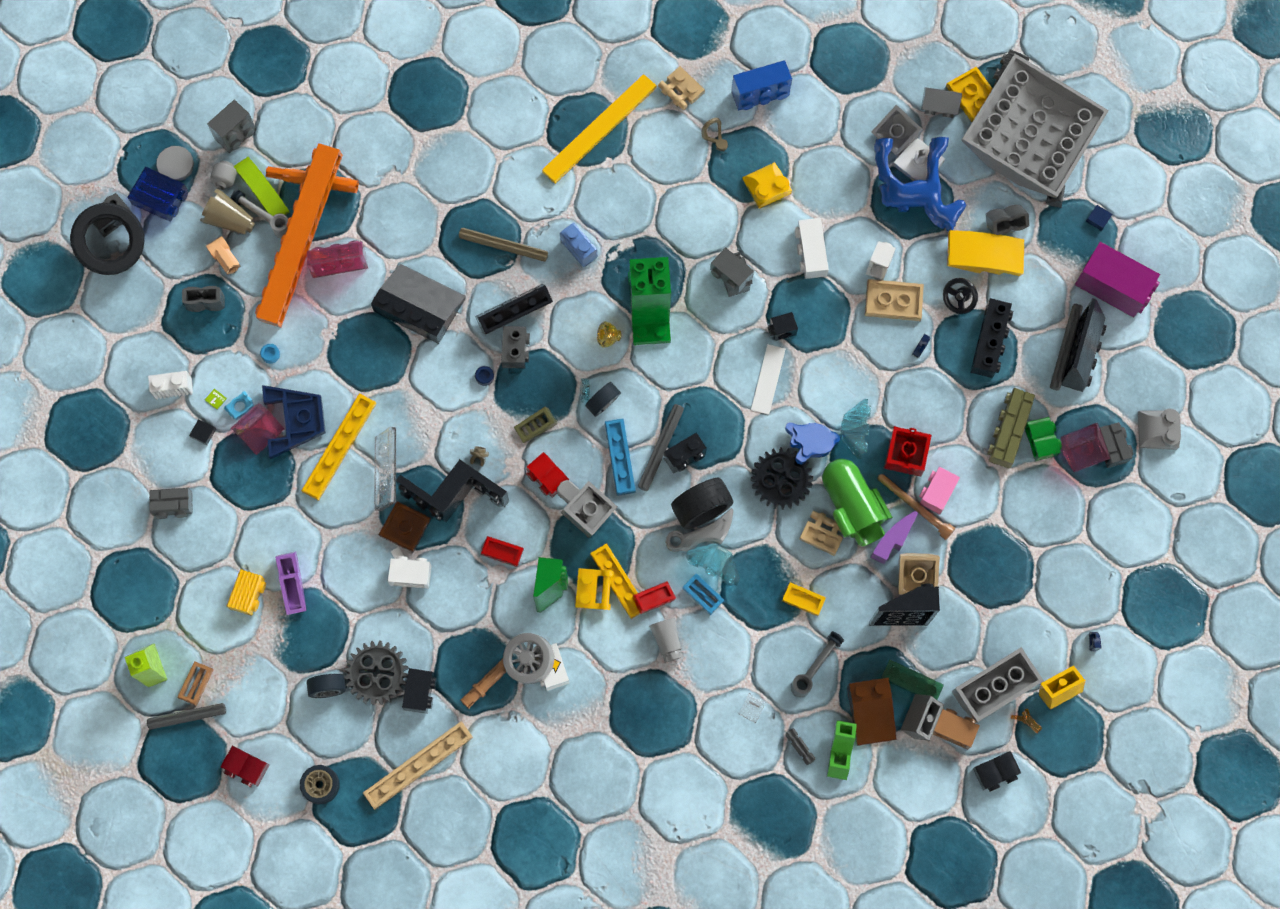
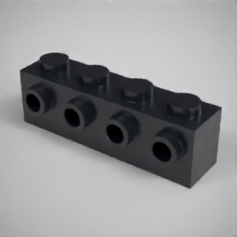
[970,298,1014,378]

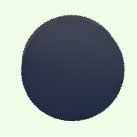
[475,366,494,386]

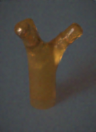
[1011,708,1042,733]

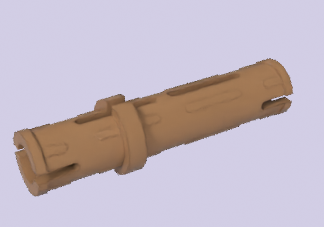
[460,658,506,709]

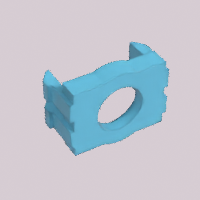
[224,391,254,420]

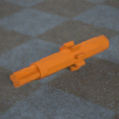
[266,166,359,193]

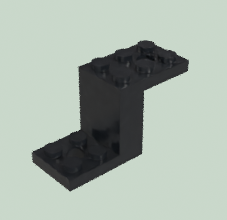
[396,459,509,523]

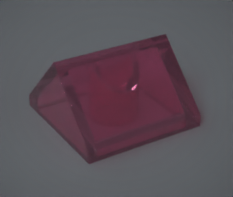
[231,403,285,455]
[1061,423,1110,472]

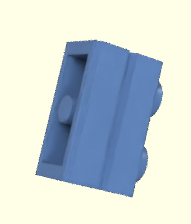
[559,223,598,267]

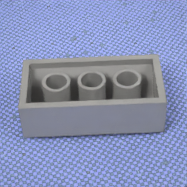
[952,647,1044,722]

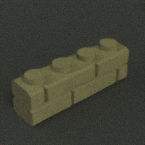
[987,388,1035,469]

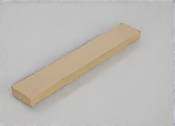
[363,721,473,810]

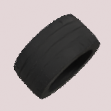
[671,477,734,530]

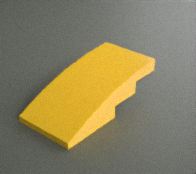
[947,230,1024,276]

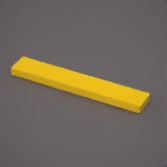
[301,393,376,501]

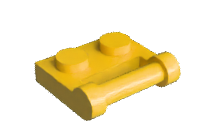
[575,568,614,610]

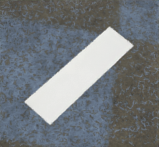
[751,344,786,415]

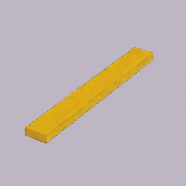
[542,74,657,184]

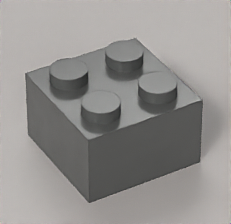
[207,99,256,153]

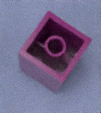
[1075,242,1161,318]

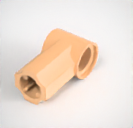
[206,236,240,275]

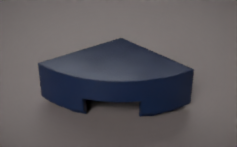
[912,334,930,358]
[1089,632,1102,651]

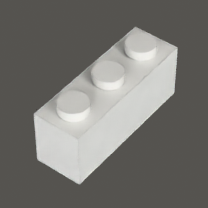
[795,218,829,279]

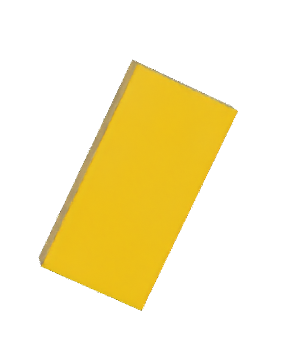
[782,582,826,616]

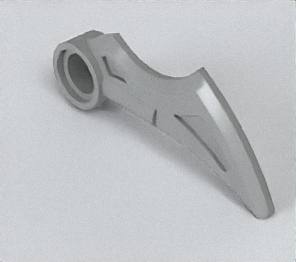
[665,508,733,552]

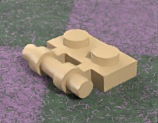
[658,66,705,110]
[799,510,843,556]

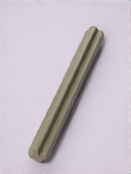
[459,228,548,262]

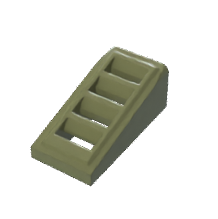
[514,407,558,443]

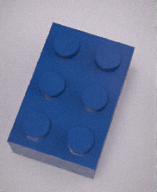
[731,60,792,111]

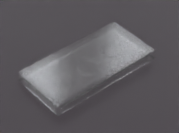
[374,427,396,511]

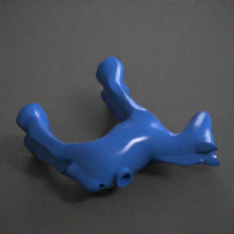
[874,137,966,231]

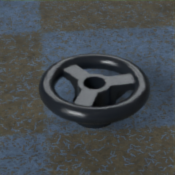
[943,278,978,314]

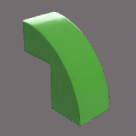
[827,720,857,780]

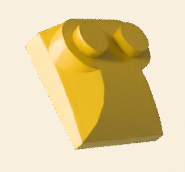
[742,162,792,209]

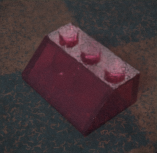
[307,240,368,278]

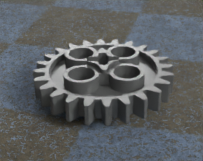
[344,640,409,705]

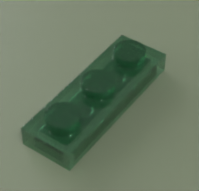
[881,659,944,700]

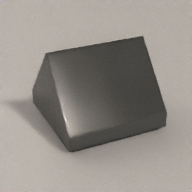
[1046,185,1065,208]

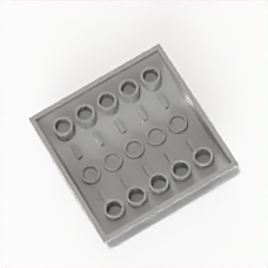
[961,54,1109,198]

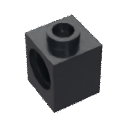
[768,312,798,341]

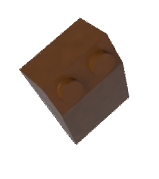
[847,678,897,746]

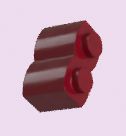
[220,745,270,787]

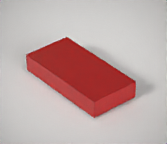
[481,536,524,567]
[632,581,676,614]

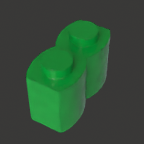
[1025,417,1062,461]

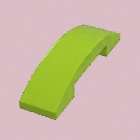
[234,157,289,216]

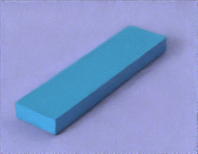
[605,419,636,496]

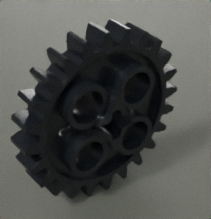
[750,447,813,510]

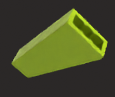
[125,643,167,687]

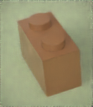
[933,708,980,750]

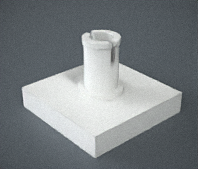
[893,138,945,181]

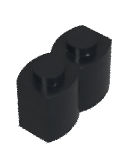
[973,751,1021,792]

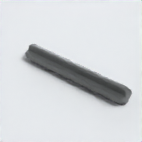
[147,703,226,729]

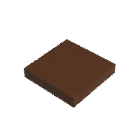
[378,501,431,553]

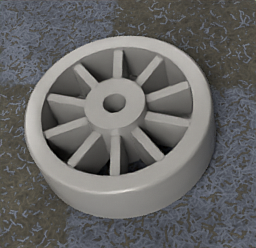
[503,633,554,684]

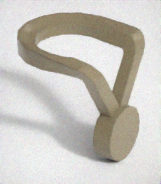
[701,117,728,151]

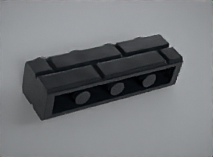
[475,284,553,335]

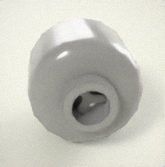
[210,161,237,190]

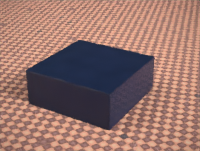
[1086,205,1113,231]

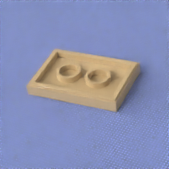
[865,279,924,321]

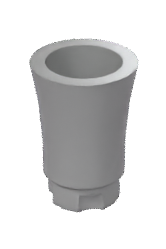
[649,618,683,663]

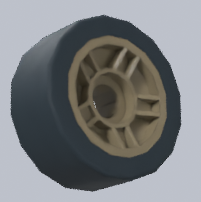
[300,765,340,804]

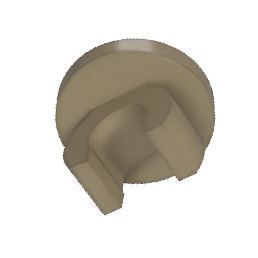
[470,446,489,466]

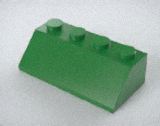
[533,557,568,612]

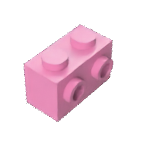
[919,466,960,515]

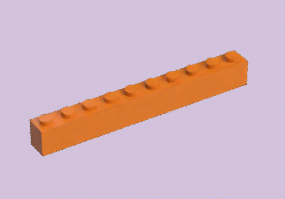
[255,143,343,328]

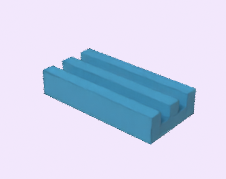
[682,574,724,615]

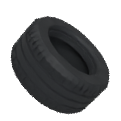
[70,203,145,275]

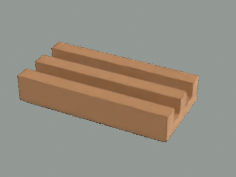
[177,661,214,706]

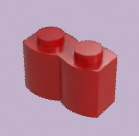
[526,452,569,498]

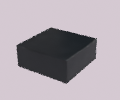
[189,419,216,445]

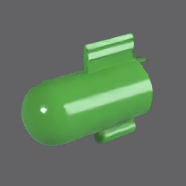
[822,459,893,546]

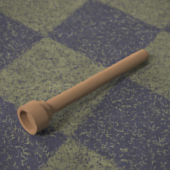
[878,474,956,540]

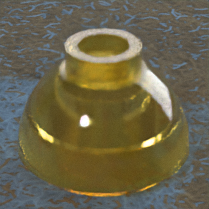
[597,321,621,348]

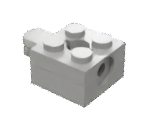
[557,480,618,538]

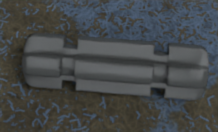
[785,728,815,765]

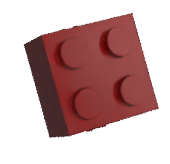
[884,426,932,477]

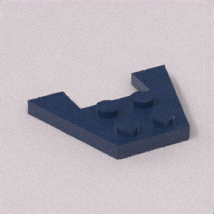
[262,385,326,459]

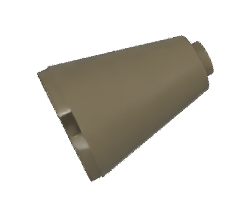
[200,189,255,234]

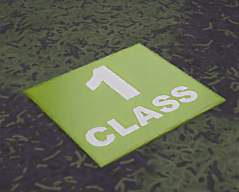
[205,389,227,409]

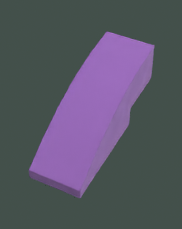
[870,511,918,564]
[275,551,306,615]

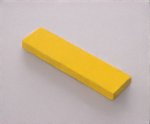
[590,543,640,619]

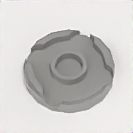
[156,146,194,182]

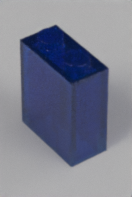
[127,166,188,222]

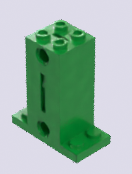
[628,257,671,345]

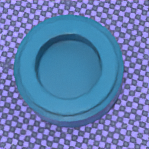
[260,344,280,364]

